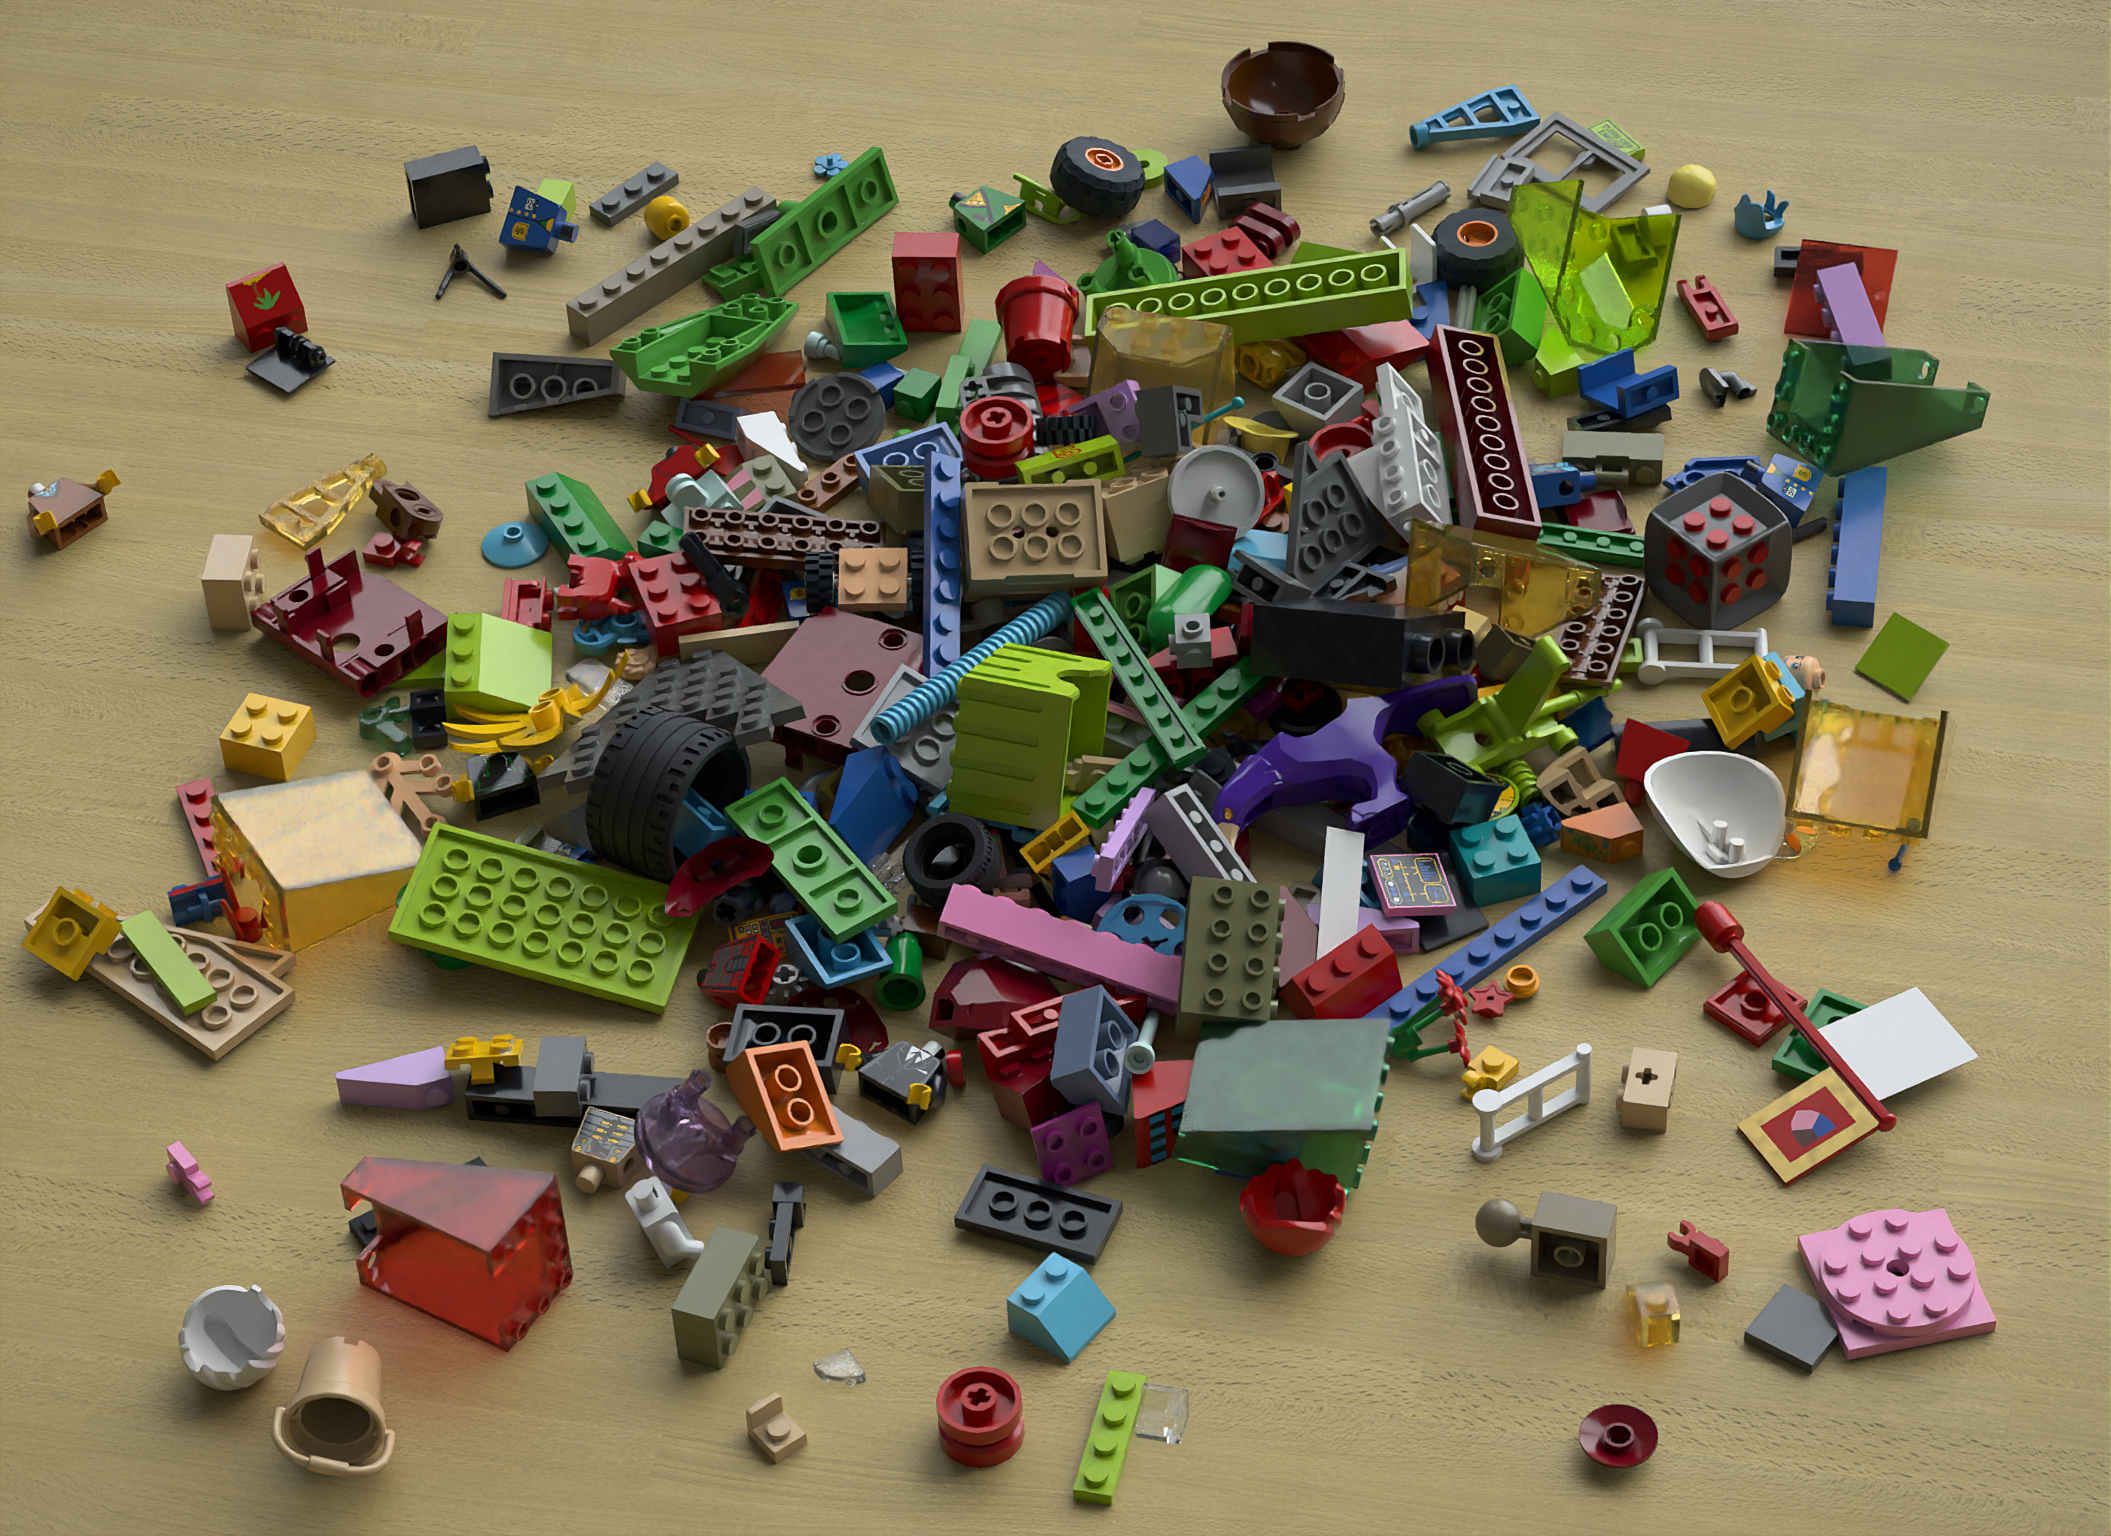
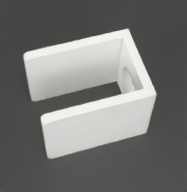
[1379,223,1437,297]

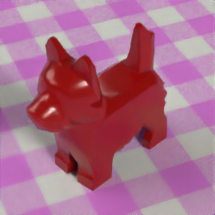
[557,551,645,621]

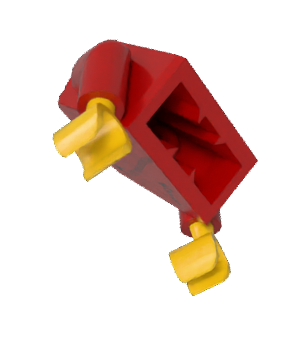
[626,443,722,513]

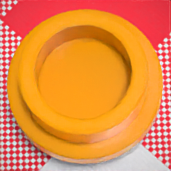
[1503,965,1540,998]

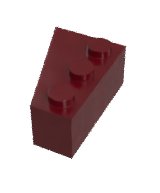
[988,1046,1068,1131]

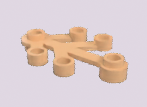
[360,752,455,841]

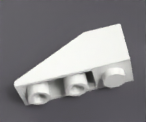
[736,411,809,491]

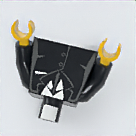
[835,1041,947,1125]

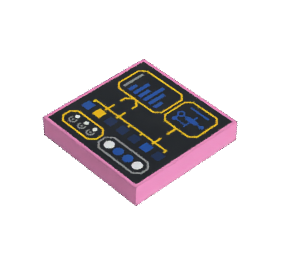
[1367,853,1456,917]

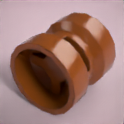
[706,1022,732,1074]

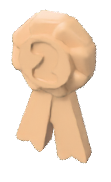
[615,643,680,680]

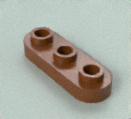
[797,453,860,514]

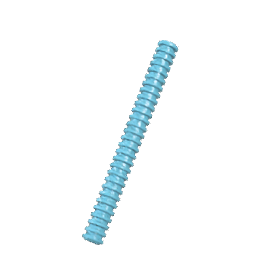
[870,590,1074,746]

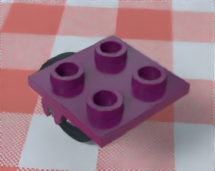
[1030,1101,1124,1187]

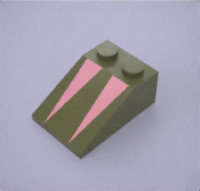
[722,454,799,512]

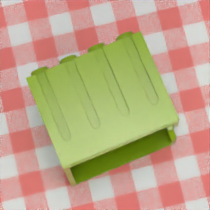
[946,642,1113,831]

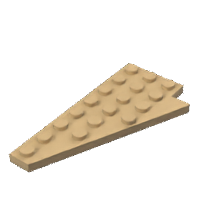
[24,900,297,1061]

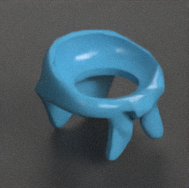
[1734,190,1789,240]

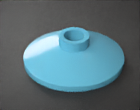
[482,521,548,569]

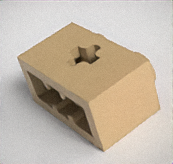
[1616,1047,1678,1132]

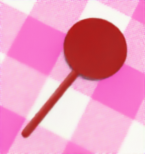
[668,425,745,477]

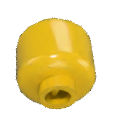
[644,196,690,241]

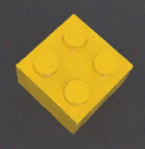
[219,692,317,782]

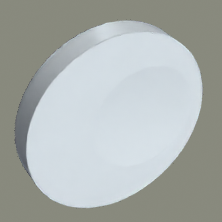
[1167,445,1265,540]

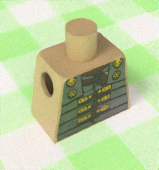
[571,1106,656,1193]

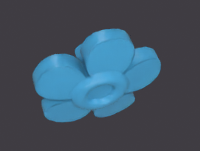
[814,153,849,178]

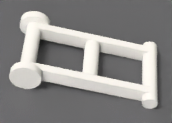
[1636,618,1768,685]
[1472,1043,1592,1162]

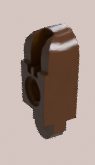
[369,479,443,540]

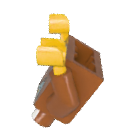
[27,469,121,551]

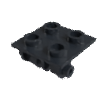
[245,326,336,395]

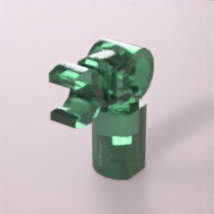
[358,696,413,758]

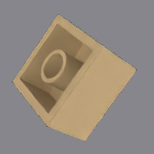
[201,534,267,630]

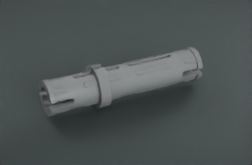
[1369,180,1451,238]

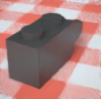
[1225,549,1313,603]

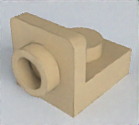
[746,1392,807,1463]

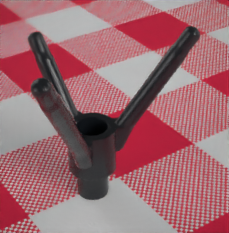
[435,243,507,299]

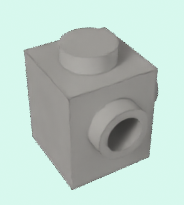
[1168,613,1212,669]

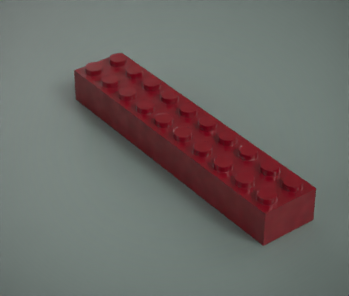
[1424,324,1542,559]

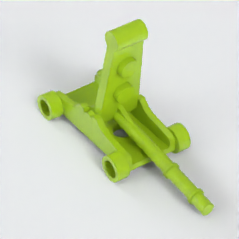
[1416,635,1623,775]

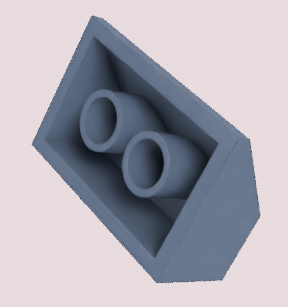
[1050,984,1138,1115]

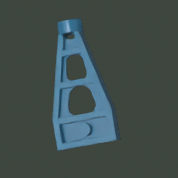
[1409,84,1541,149]

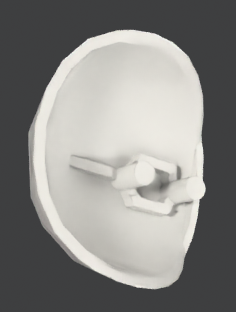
[1644,751,1786,878]

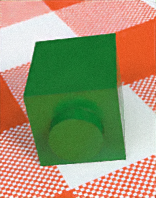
[893,367,942,423]

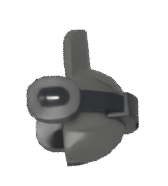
[1121,858,1190,919]

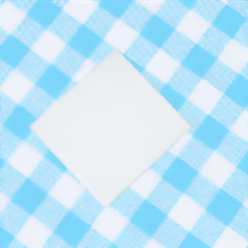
[1817,987,1979,1101]

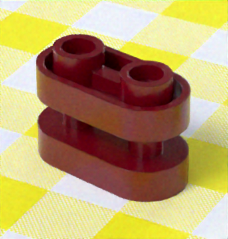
[1228,202,1301,260]

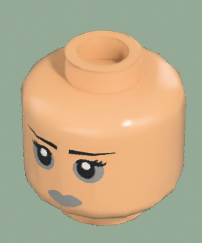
[1781,655,1826,701]

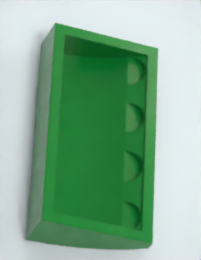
[825,292,908,369]

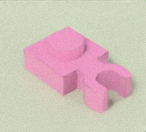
[166,1141,215,1205]

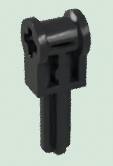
[678,531,750,619]

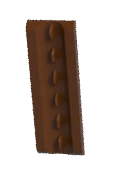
[682,506,886,574]
[1555,571,1649,690]

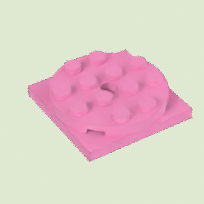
[1797,1208,1996,1360]

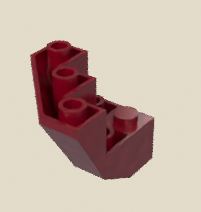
[928,952,1061,1041]

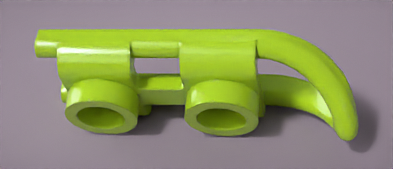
[1011,172,1085,224]

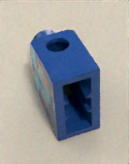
[1528,462,1596,508]

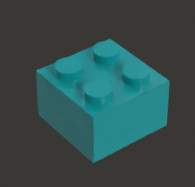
[1449,814,1542,908]

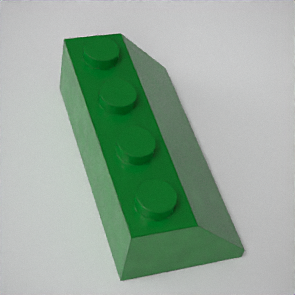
[525,472,637,571]

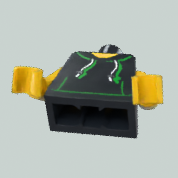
[451,751,554,822]

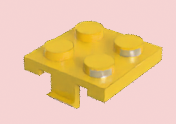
[444,1034,525,1085]

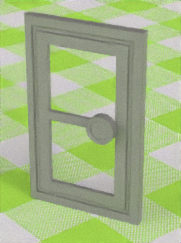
[1500,111,1651,218]

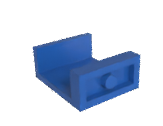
[1577,347,1680,419]

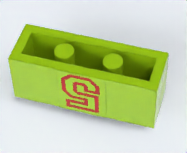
[1014,434,1126,484]

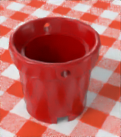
[995,274,1079,382]

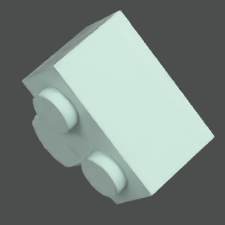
[661,469,744,529]

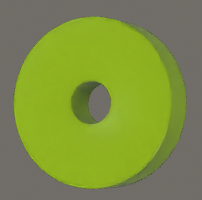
[1130,149,1168,189]

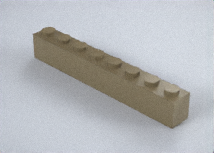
[566,186,777,347]

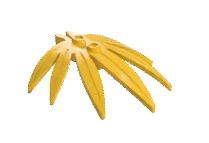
[442,649,630,754]

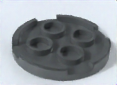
[788,371,886,464]

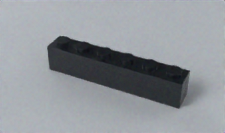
[464,1063,693,1137]

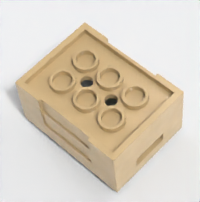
[1101,441,1203,565]
[960,479,1108,602]

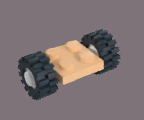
[805,548,924,613]

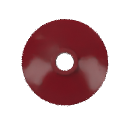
[1579,1404,1658,1469]

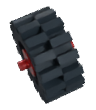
[1035,410,1097,447]

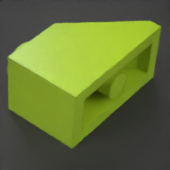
[1532,326,1585,400]

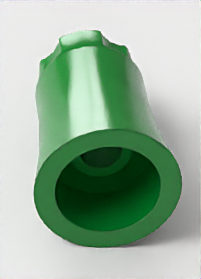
[875,932,926,1011]

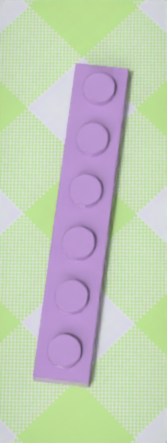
[1091,787,1156,892]

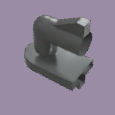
[1699,367,1757,407]

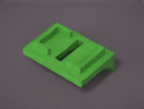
[701,253,765,303]

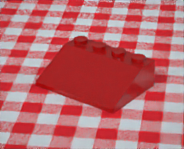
[1289,320,1429,396]

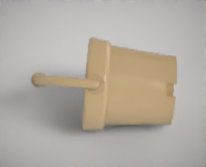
[271,1336,395,1479]

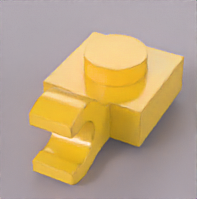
[1460,1045,1519,1102]

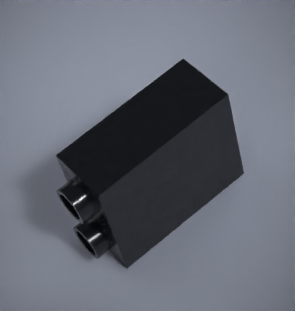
[1249,597,1475,690]

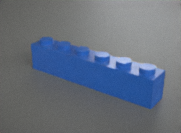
[1826,465,1887,628]

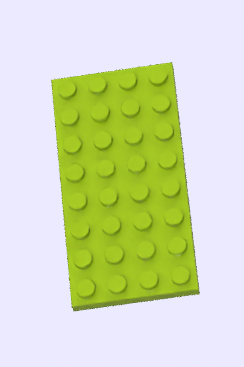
[388,822,707,1015]

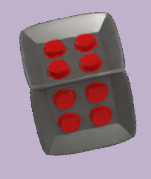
[1643,472,1792,631]

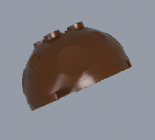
[1221,41,1345,150]

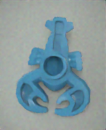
[573,611,650,656]

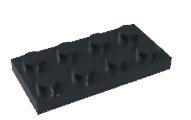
[954,1164,1123,1266]

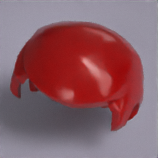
[1239,1157,1347,1257]

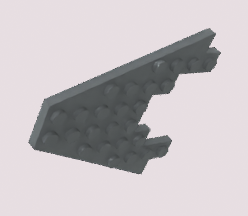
[536,649,807,795]

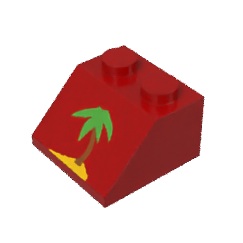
[225,261,308,354]

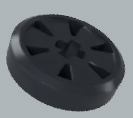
[1267,681,1343,738]

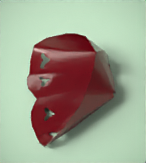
[665,837,774,917]

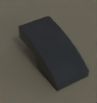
[410,688,449,750]

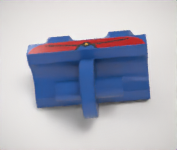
[167,874,233,927]

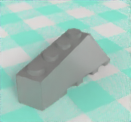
[488,352,627,417]

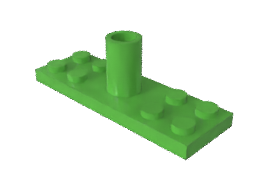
[749,147,899,298]
[724,776,899,944]

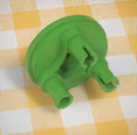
[1076,228,1178,302]

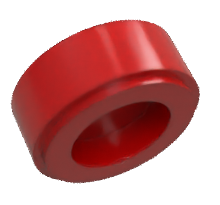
[946,1049,966,1087]

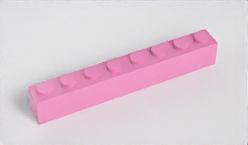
[937,883,1181,1017]

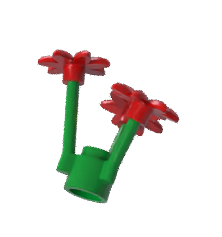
[1385,969,1471,1068]

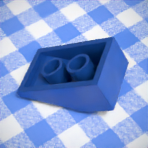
[828,745,918,871]

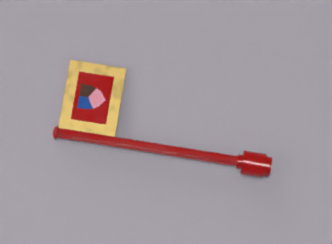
[1693,901,1897,1187]

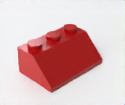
[1278,923,1403,1049]

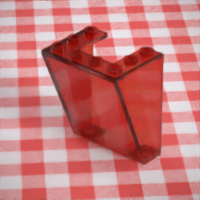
[340,1156,574,1352]

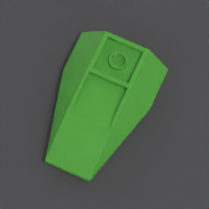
[609,293,799,398]

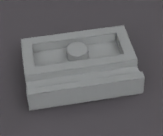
[1467,154,1535,211]

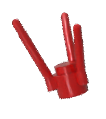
[219,866,273,943]

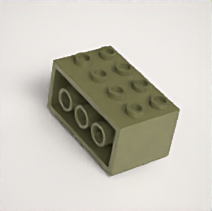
[1174,876,1286,1049]

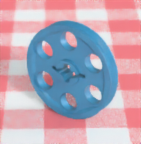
[1096,894,1186,956]

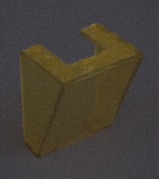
[1404,517,1602,639]
[208,769,423,954]

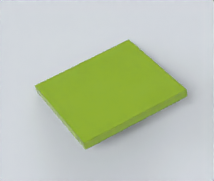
[1855,612,1950,701]

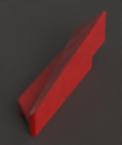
[976,982,1148,1080]

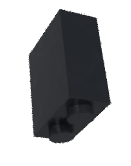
[404,145,494,230]

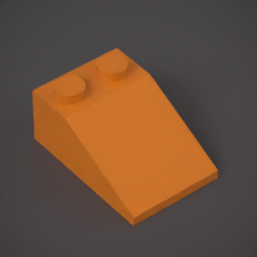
[725,1040,844,1154]

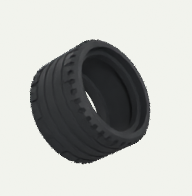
[585,706,751,885]

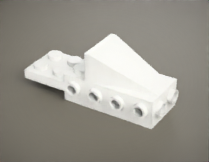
[1346,362,1455,556]

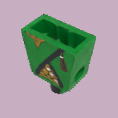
[949,186,1026,255]

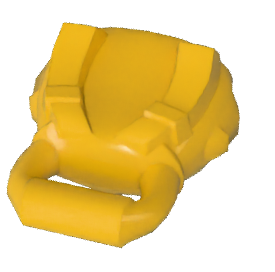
[1232,339,1307,391]

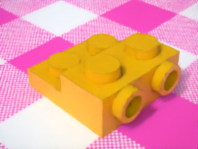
[1700,653,1795,750]
[21,886,123,981]

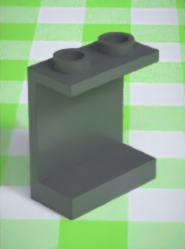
[1209,143,1282,221]

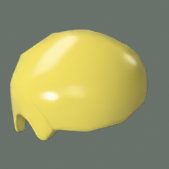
[1667,164,1716,209]

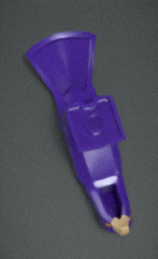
[1210,674,1479,852]

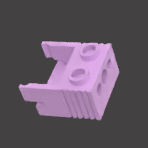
[1059,380,1141,458]

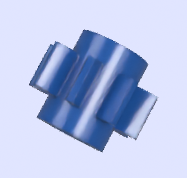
[1520,802,1562,847]

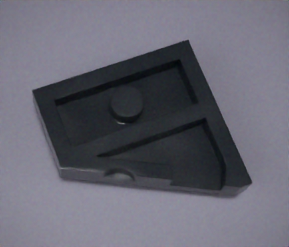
[1309,560,1398,602]

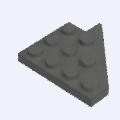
[1285,441,1389,589]

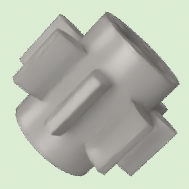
[766,964,809,1006]

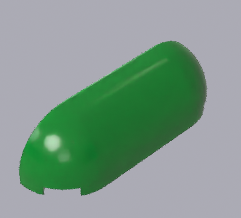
[1147,565,1234,653]

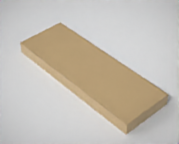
[678,620,800,665]

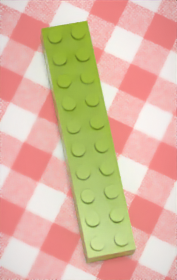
[1085,247,1413,366]

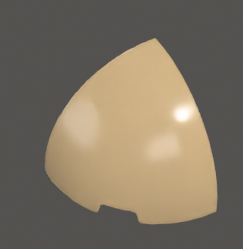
[1536,746,1628,817]

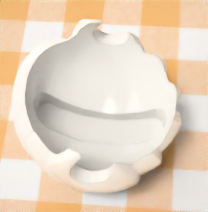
[178,1284,286,1391]

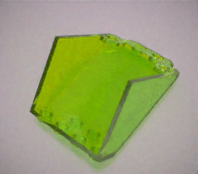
[1506,179,1682,357]

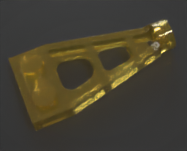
[259,453,387,552]

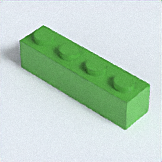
[935,354,975,424]

